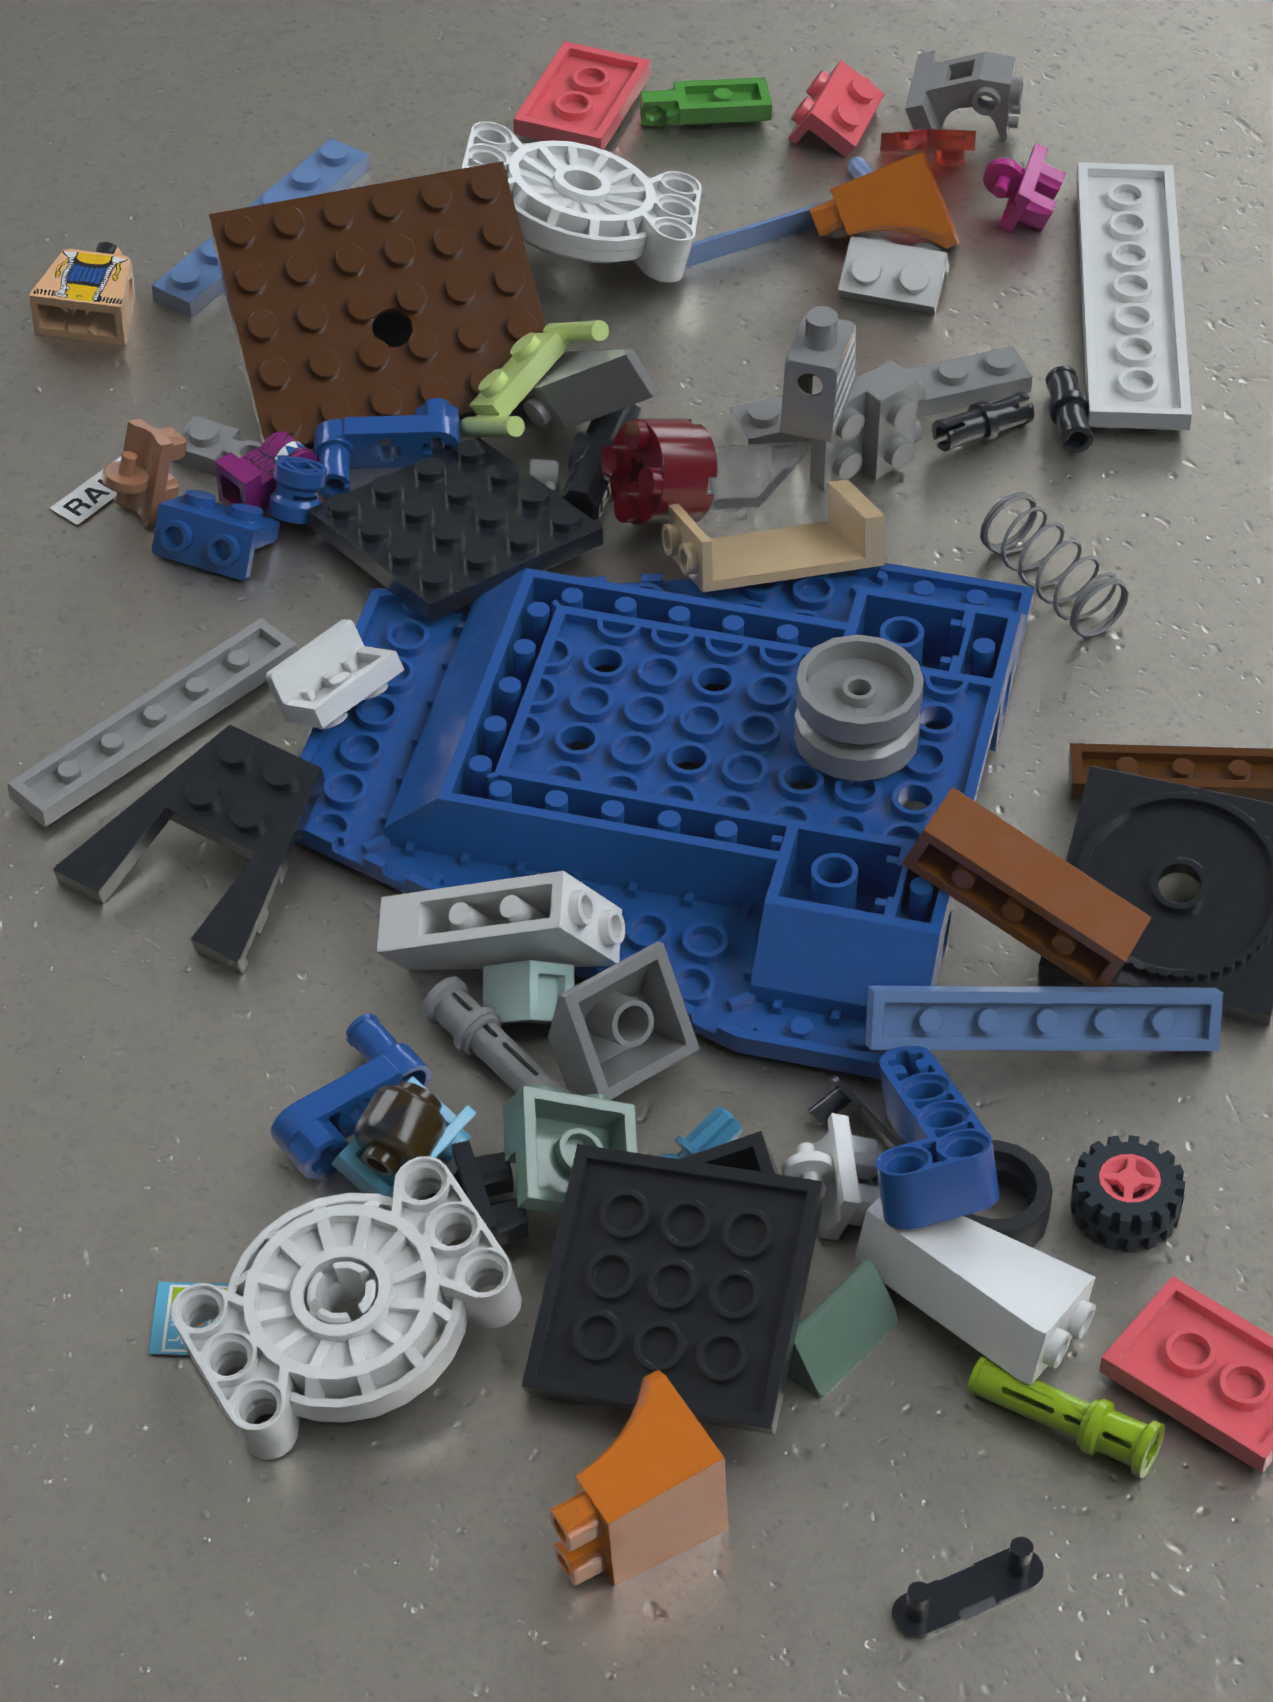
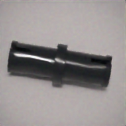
[1045,366,1094,453]
[932,391,1035,452]

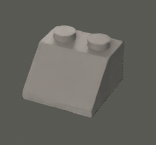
[548,941,700,1099]

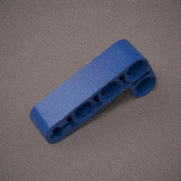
[875,1045,1000,1229]

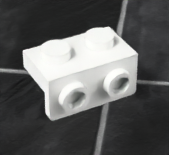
[838,234,949,314]
[265,619,404,729]

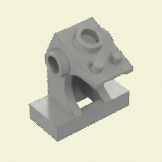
[905,50,1023,146]

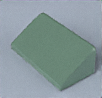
[788,1259,898,1398]

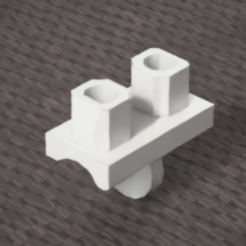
[781,1113,880,1241]

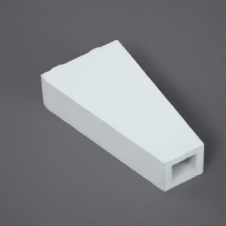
[377,871,625,971]
[853,1197,1096,1386]

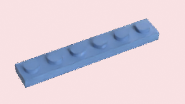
[151,138,370,318]
[865,986,1223,1051]

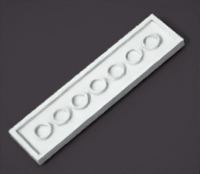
[1076,162,1192,431]

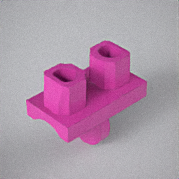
[983,143,1066,233]

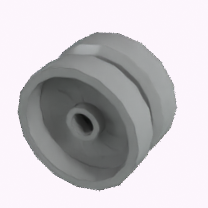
[794,635,924,781]

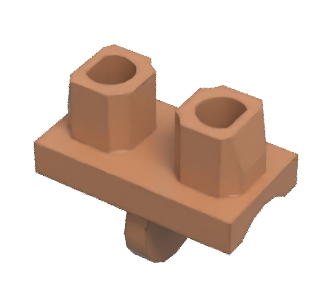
[102,418,187,527]

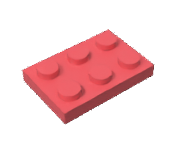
[513,41,651,150]
[1099,1276,1273,1473]

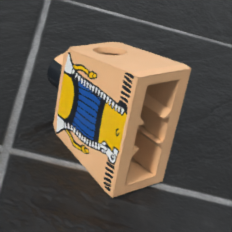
[29,242,135,346]

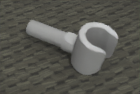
[529,459,559,494]

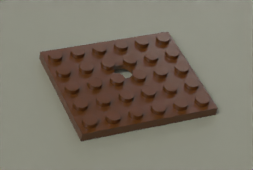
[208,161,546,450]

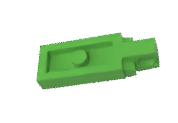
[639,77,772,127]

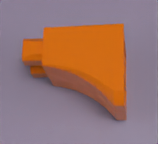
[809,151,960,249]
[550,1370,728,1586]

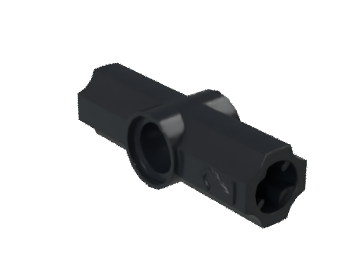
[558,404,642,520]

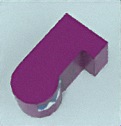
[215,431,318,514]

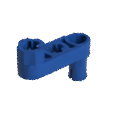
[314,398,461,499]
[270,1013,431,1181]

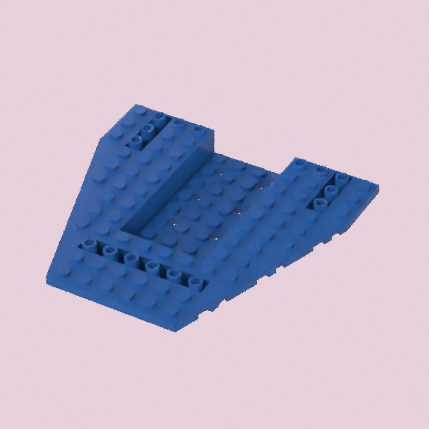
[295,563,1034,1079]

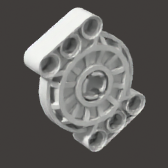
[461,121,702,283]
[171,1156,522,1460]

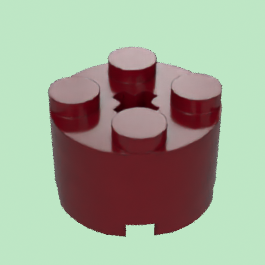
[601,418,718,525]

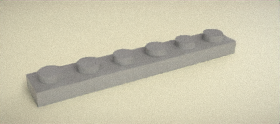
[730,346,1033,455]
[7,617,298,827]

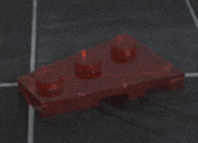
[880,129,976,164]

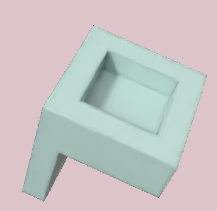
[483,960,574,1025]

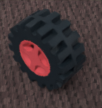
[1070,1135,1185,1252]

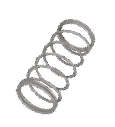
[980,492,1129,637]

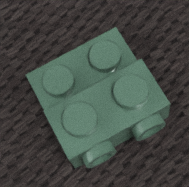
[503,1084,638,1215]

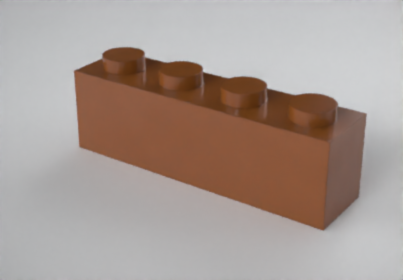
[902,787,1152,987]

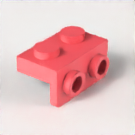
[788,60,885,157]

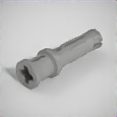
[421,977,571,1094]

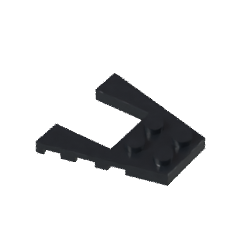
[53,725,325,974]

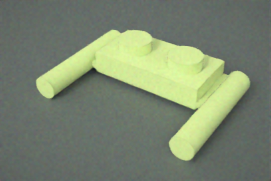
[460,320,609,437]

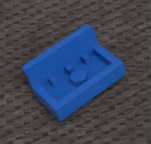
[151,490,280,580]

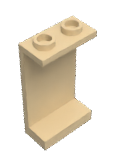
[662,479,885,592]

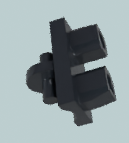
[425,1140,529,1246]

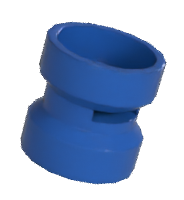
[268,457,327,524]

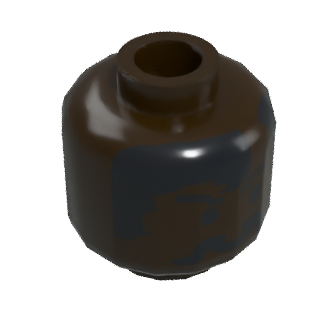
[353,1081,446,1177]

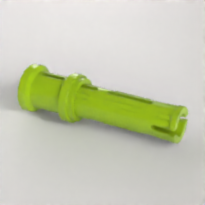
[967,1356,1165,1478]

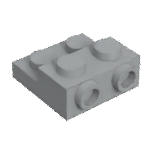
[810,359,926,492]

